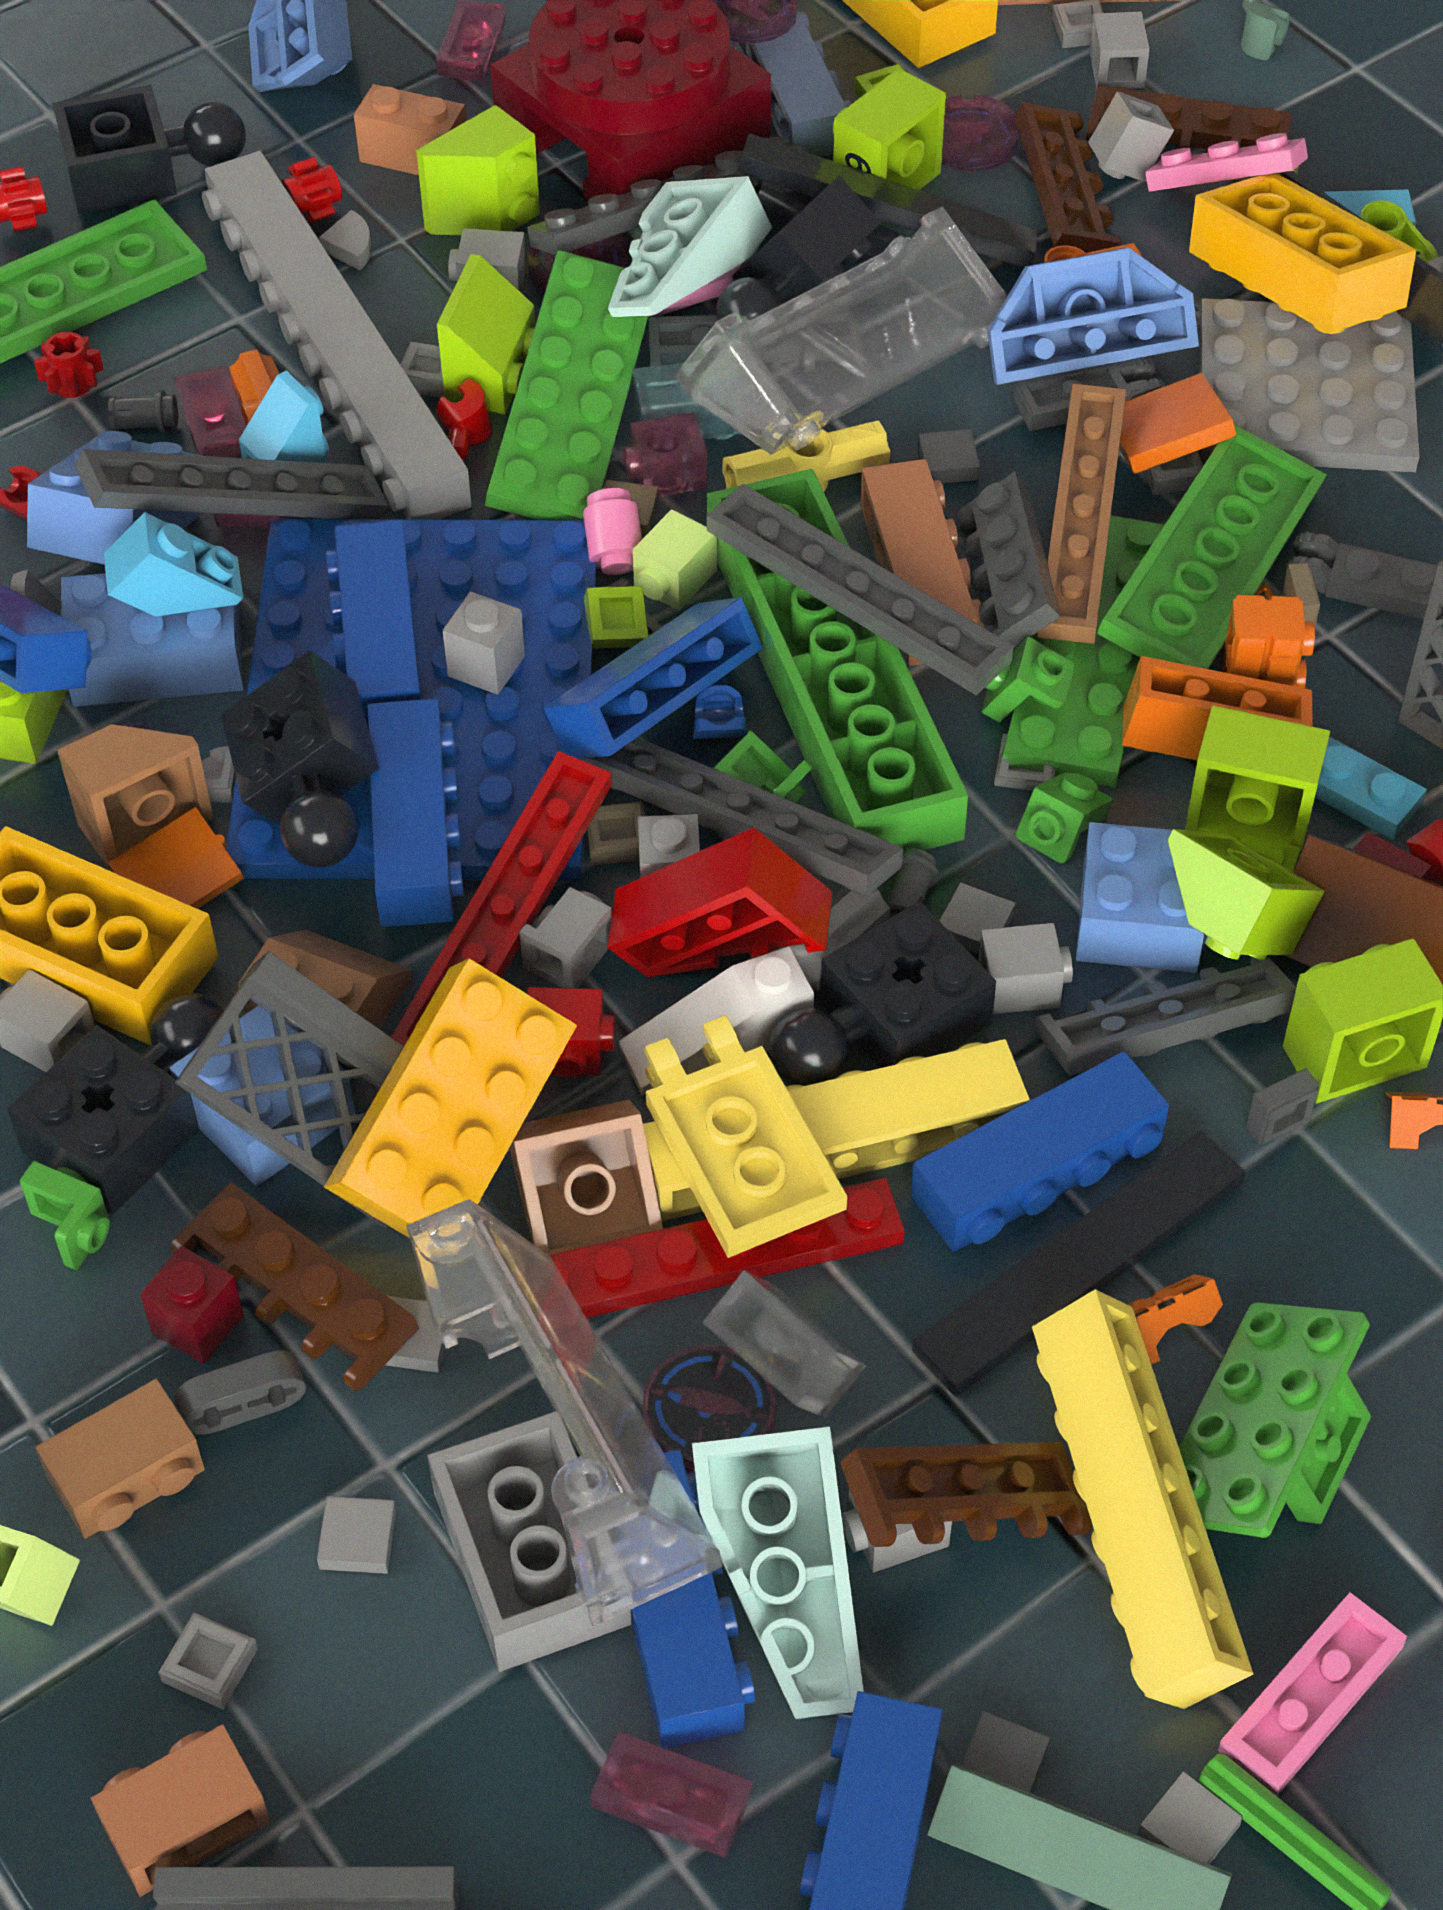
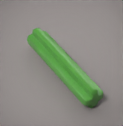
[1198,1753,1391,1910]

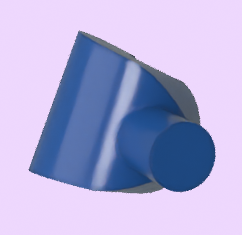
[693,676,748,739]

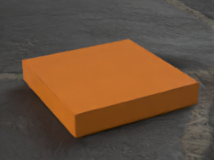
[1119,373,1236,474]

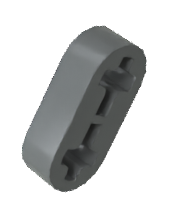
[174,1351,306,1435]

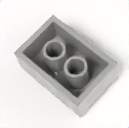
[427,1410,632,1672]

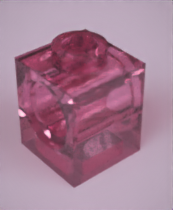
[623,412,707,497]

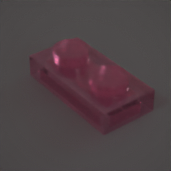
[436,0,506,81]
[174,366,246,457]
[590,1732,753,1858]

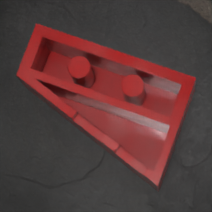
[607,827,832,978]

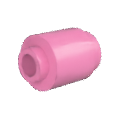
[583,488,642,575]

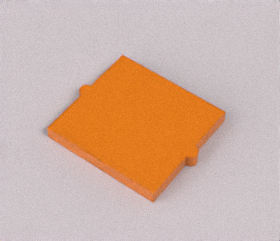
[108,807,245,909]

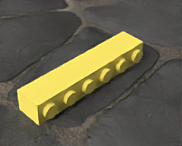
[643,1039,1030,1221]
[1032,1289,1253,1709]

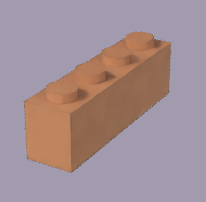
[860,459,984,666]

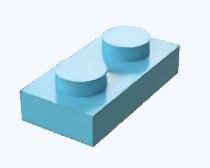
[1315,737,1427,840]

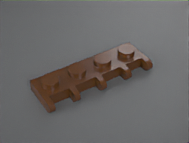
[1086,85,1292,149]
[1015,102,1122,253]
[170,1182,419,1391]
[840,1441,1092,1547]

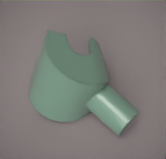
[1240,0,1290,60]

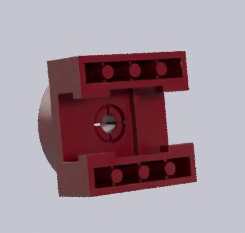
[490,0,771,200]

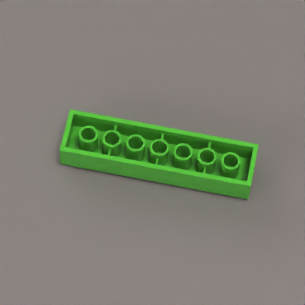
[707,469,968,852]

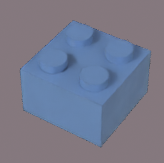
[1075,822,1204,973]
[169,1005,356,1187]

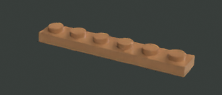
[1037,383,1126,644]

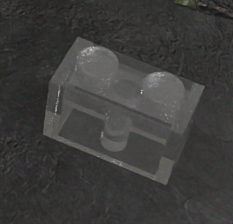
[703,1270,866,1418]

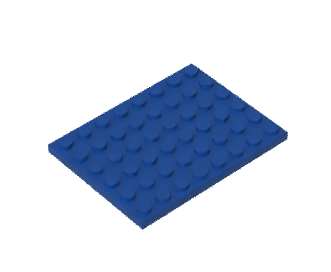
[226,519,598,881]

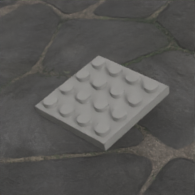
[1199,298,1419,473]

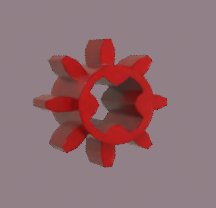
[281,157,342,224]
[0,166,48,232]
[34,332,104,398]

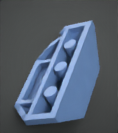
[248,0,352,92]
[988,247,1199,385]

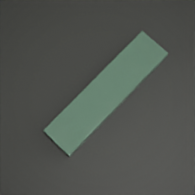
[927,1763,1232,1910]

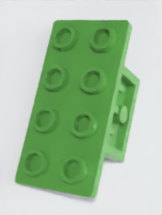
[1179,1303,1371,1538]

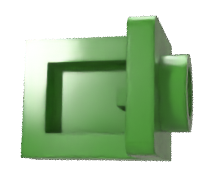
[981,636,1075,723]
[713,730,812,803]
[1016,772,1114,863]
[19,1161,110,1270]

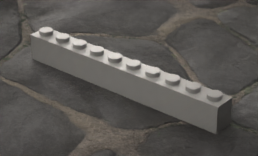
[202,150,472,520]

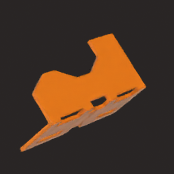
[1385,1092,1443,1149]
[1127,1274,1223,1365]

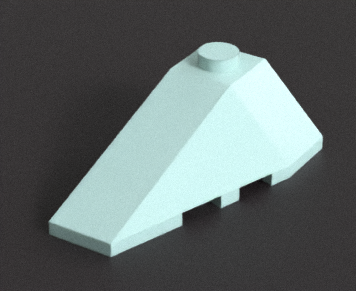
[608,176,772,317]
[692,1427,864,1719]

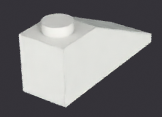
[618,946,814,1095]

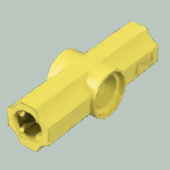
[722,421,890,492]

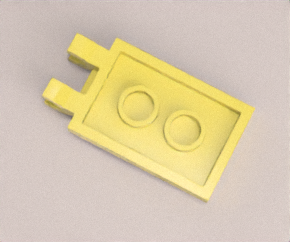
[645,1015,847,1258]

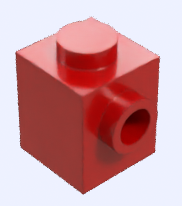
[527,987,615,1078]

